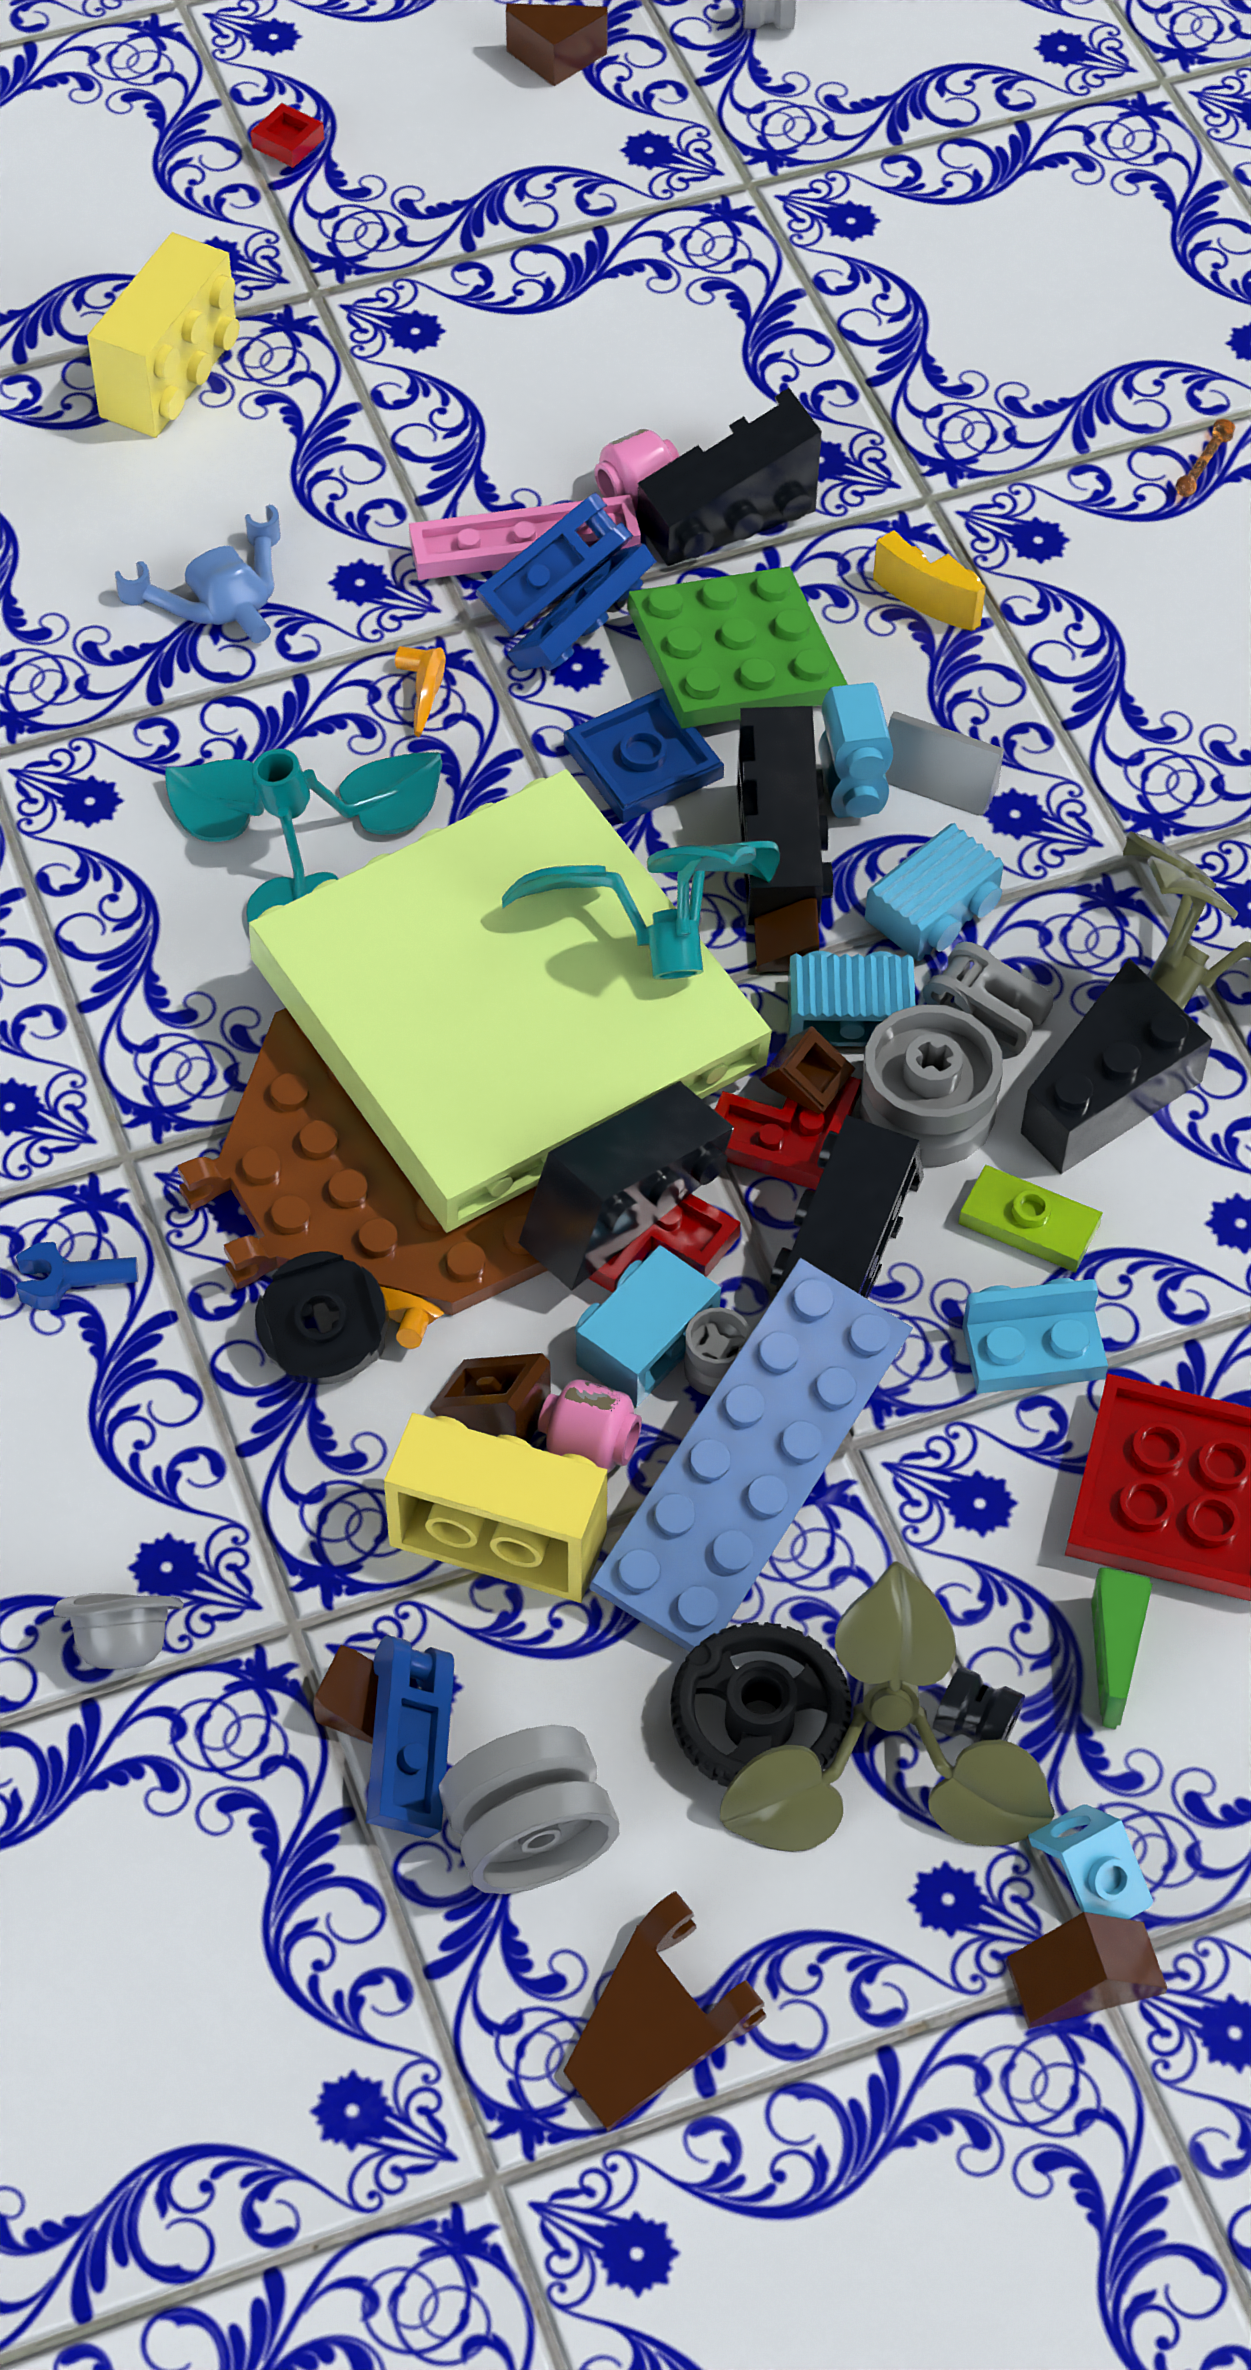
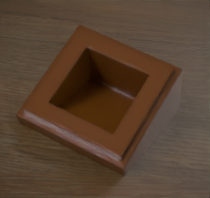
[754,898,819,972]
[759,1026,856,1114]
[313,1645,378,1744]

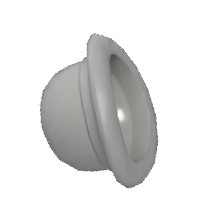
[54,1593,184,1669]

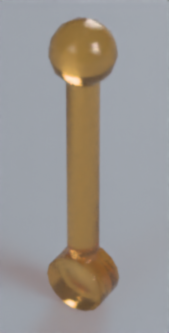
[1175,419,1235,497]

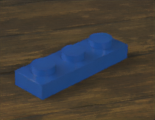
[507,543,657,672]

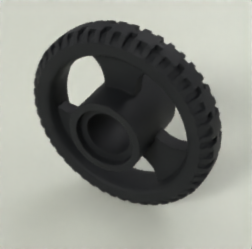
[670,1622,851,1787]

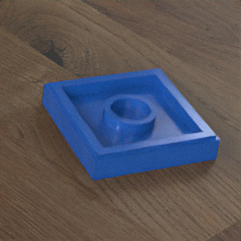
[564,688,724,824]

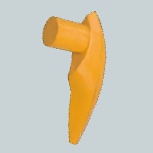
[395,646,446,738]
[380,1287,444,1349]

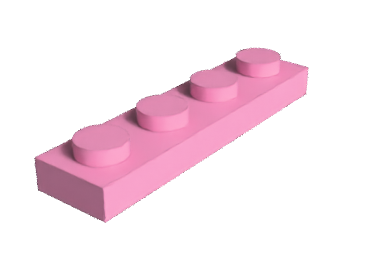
[409,495,641,580]

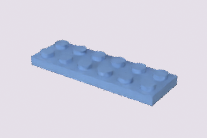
[589,1258,913,1652]

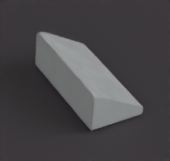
[885,711,1004,816]

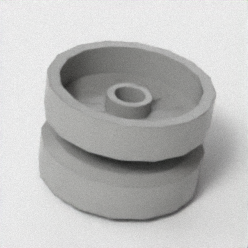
[860,1004,1003,1167]
[439,1725,620,1894]

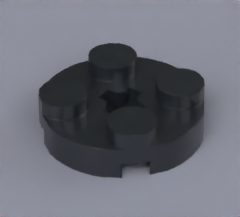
[255,1251,389,1385]

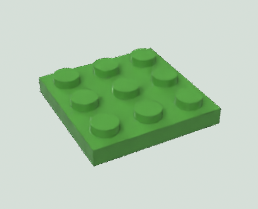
[627,566,848,729]

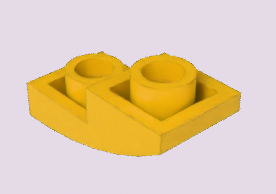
[873,530,986,631]

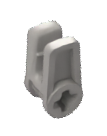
[923,942,1054,1054]

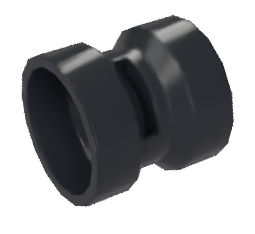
[932,1665,1025,1743]

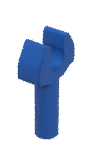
[16,1242,139,1310]

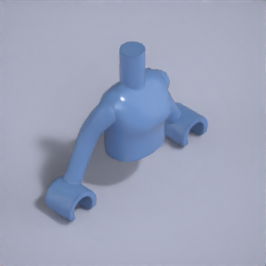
[115,505,281,643]

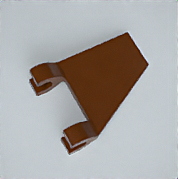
[563,1891,767,2132]

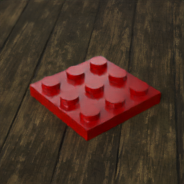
[1065,1373,1251,1601]

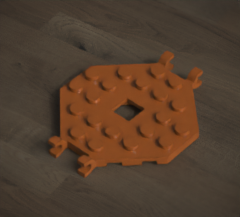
[177,1008,548,1315]

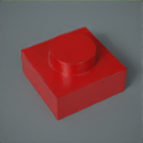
[250,103,324,168]

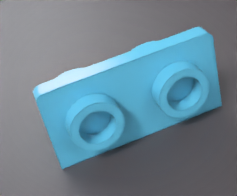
[962,1278,1108,1394]

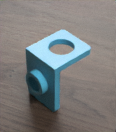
[1028,1804,1153,1919]

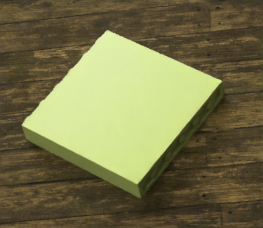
[249,769,772,1233]

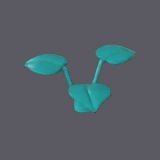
[165,749,442,924]
[502,841,780,980]

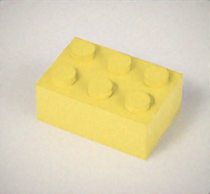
[87,232,240,438]
[384,1412,608,1603]

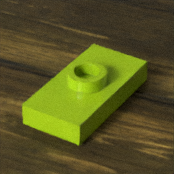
[958,1164,1103,1273]

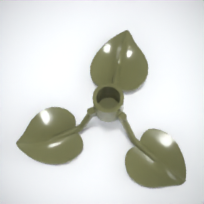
[1123,832,1251,1010]
[720,1561,1055,1852]

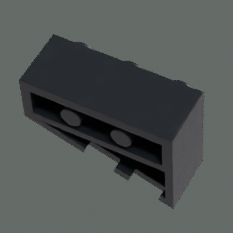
[637,388,822,566]
[736,706,833,925]
[1020,958,1212,1174]
[518,1081,734,1291]
[770,1115,924,1299]

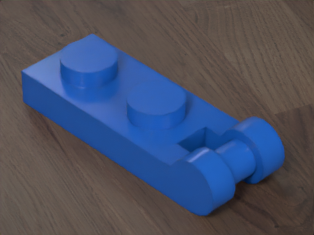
[476,492,633,637]
[366,1635,454,1839]

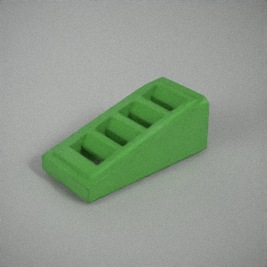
[1091,1567,1153,1729]

